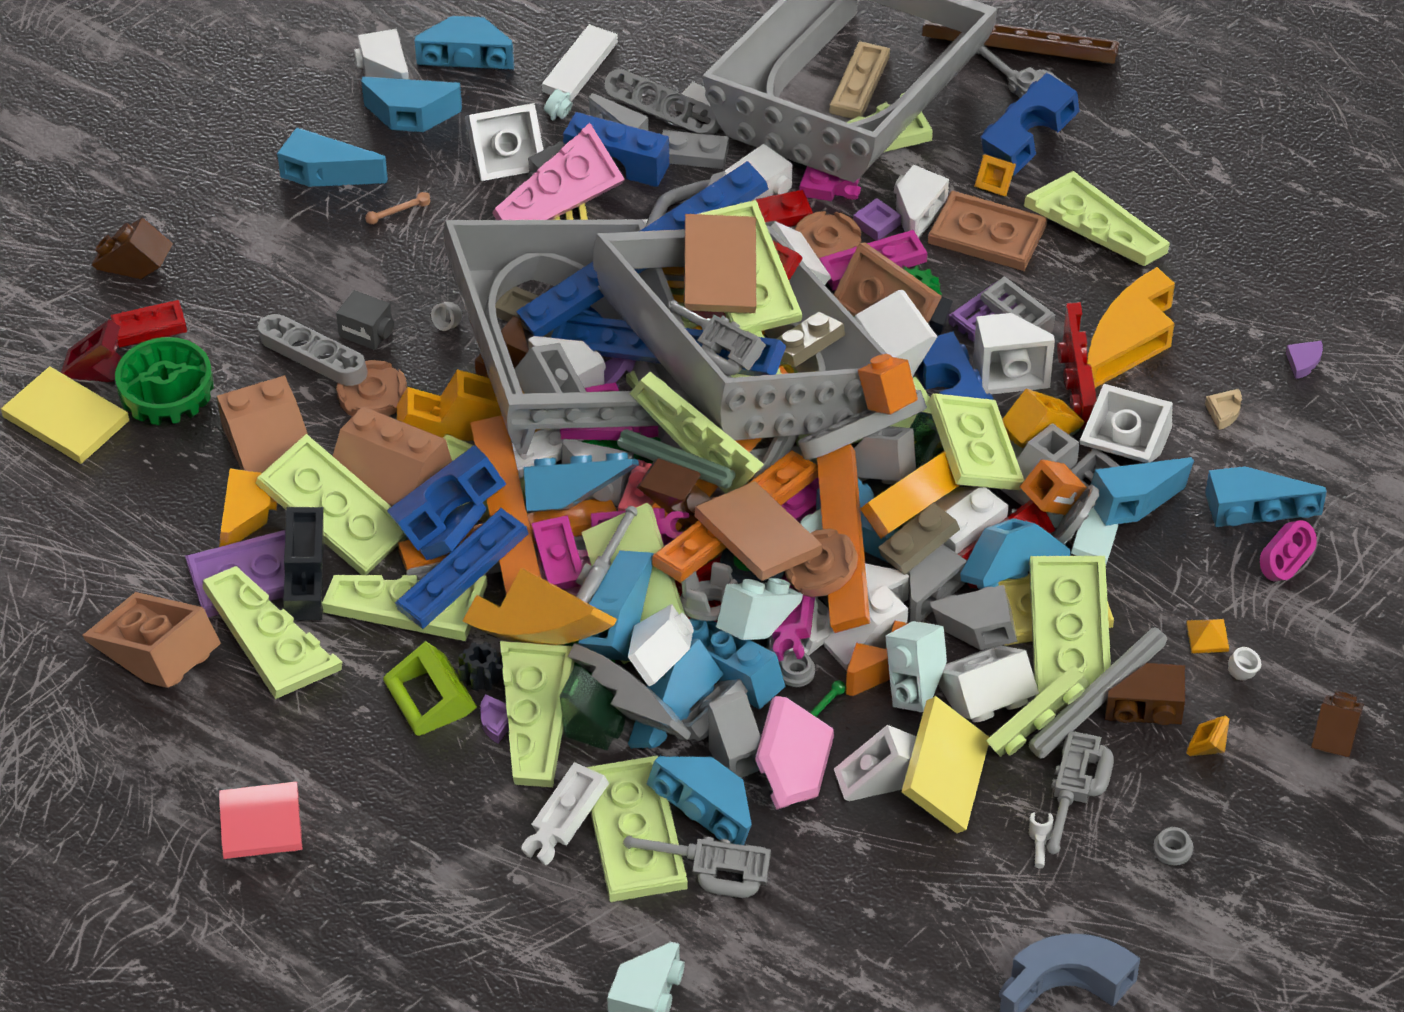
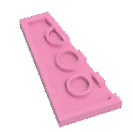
[492,123,625,220]

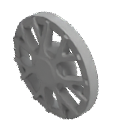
[1053,485,1100,545]

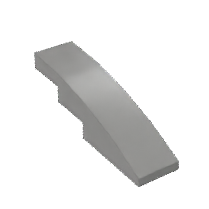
[568,643,691,740]

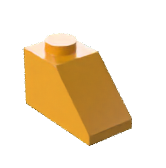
[1002,389,1085,448]
[219,469,277,547]

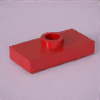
[111,300,187,348]

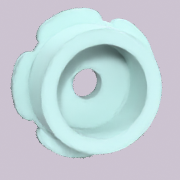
[544,89,573,120]

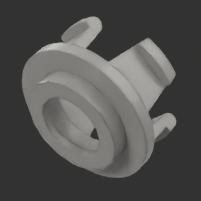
[680,562,738,621]

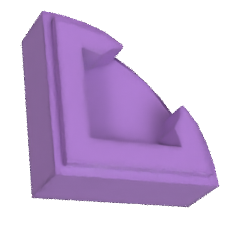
[1286,341,1323,379]
[604,358,636,387]
[480,694,509,744]

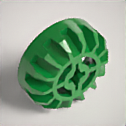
[115,337,214,426]

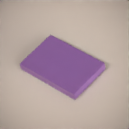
[185,530,285,617]

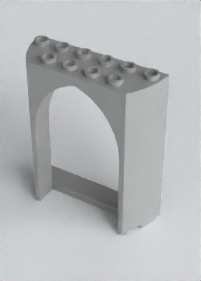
[702,0,998,183]
[444,219,704,454]
[593,226,887,440]

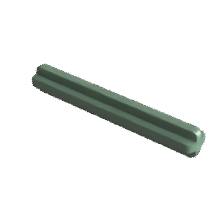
[617,429,735,489]

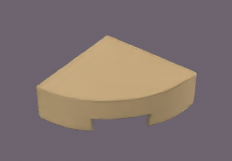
[1205,389,1242,430]

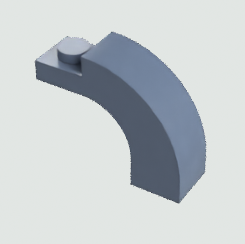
[999,934,1140,1012]

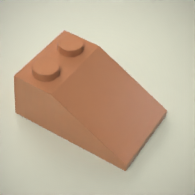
[217,375,308,473]
[83,592,221,688]

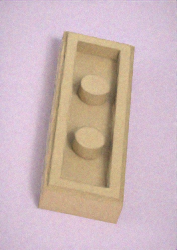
[830,41,890,119]

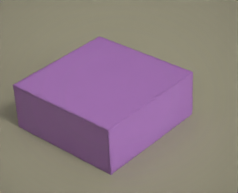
[853,198,901,241]

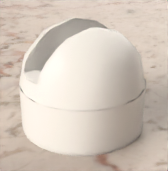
[431,302,462,331]
[1228,647,1261,681]

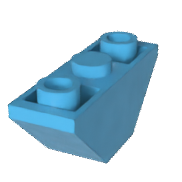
[415,16,514,69]
[361,76,462,132]
[960,518,1071,589]
[647,756,752,845]

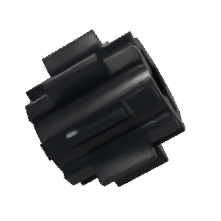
[458,642,503,691]

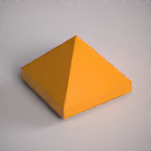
[974,154,1016,196]
[1186,619,1229,653]
[1186,715,1229,756]

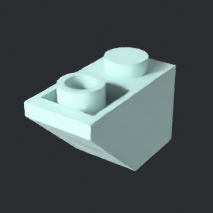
[716,578,803,640]
[886,621,947,712]
[607,942,685,1012]

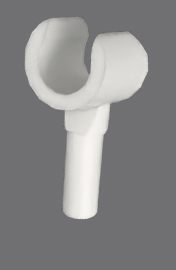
[1029,812,1054,868]

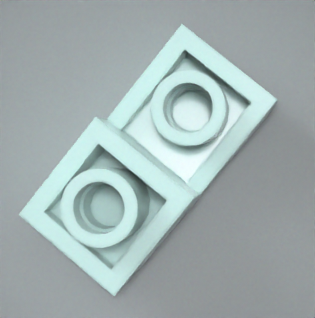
[1071,507,1118,565]

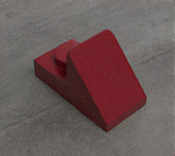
[61,319,121,382]

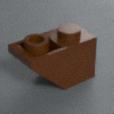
[91,217,173,279]
[1105,663,1185,725]
[1311,691,1364,757]

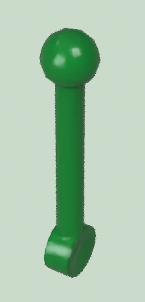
[810,680,846,717]

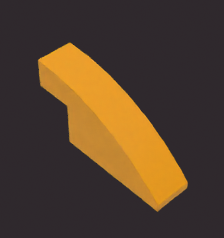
[1087,267,1175,388]
[397,369,541,441]
[860,451,960,539]
[463,568,617,645]

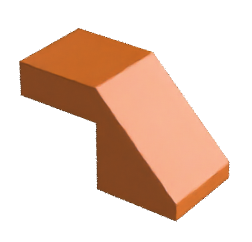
[846,620,908,696]

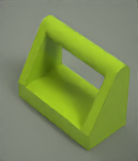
[383,641,477,736]

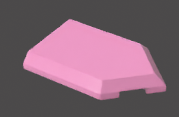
[755,696,834,810]

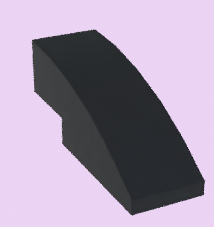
[283,507,324,620]

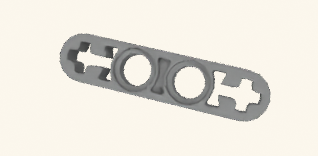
[605,69,720,135]
[257,314,368,386]
[798,390,927,460]

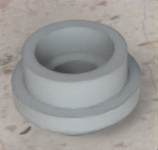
[779,651,815,687]
[1153,827,1193,865]

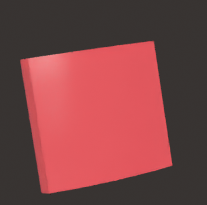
[219,782,302,859]

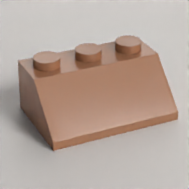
[333,406,452,507]

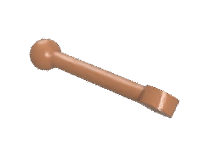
[365,192,430,225]

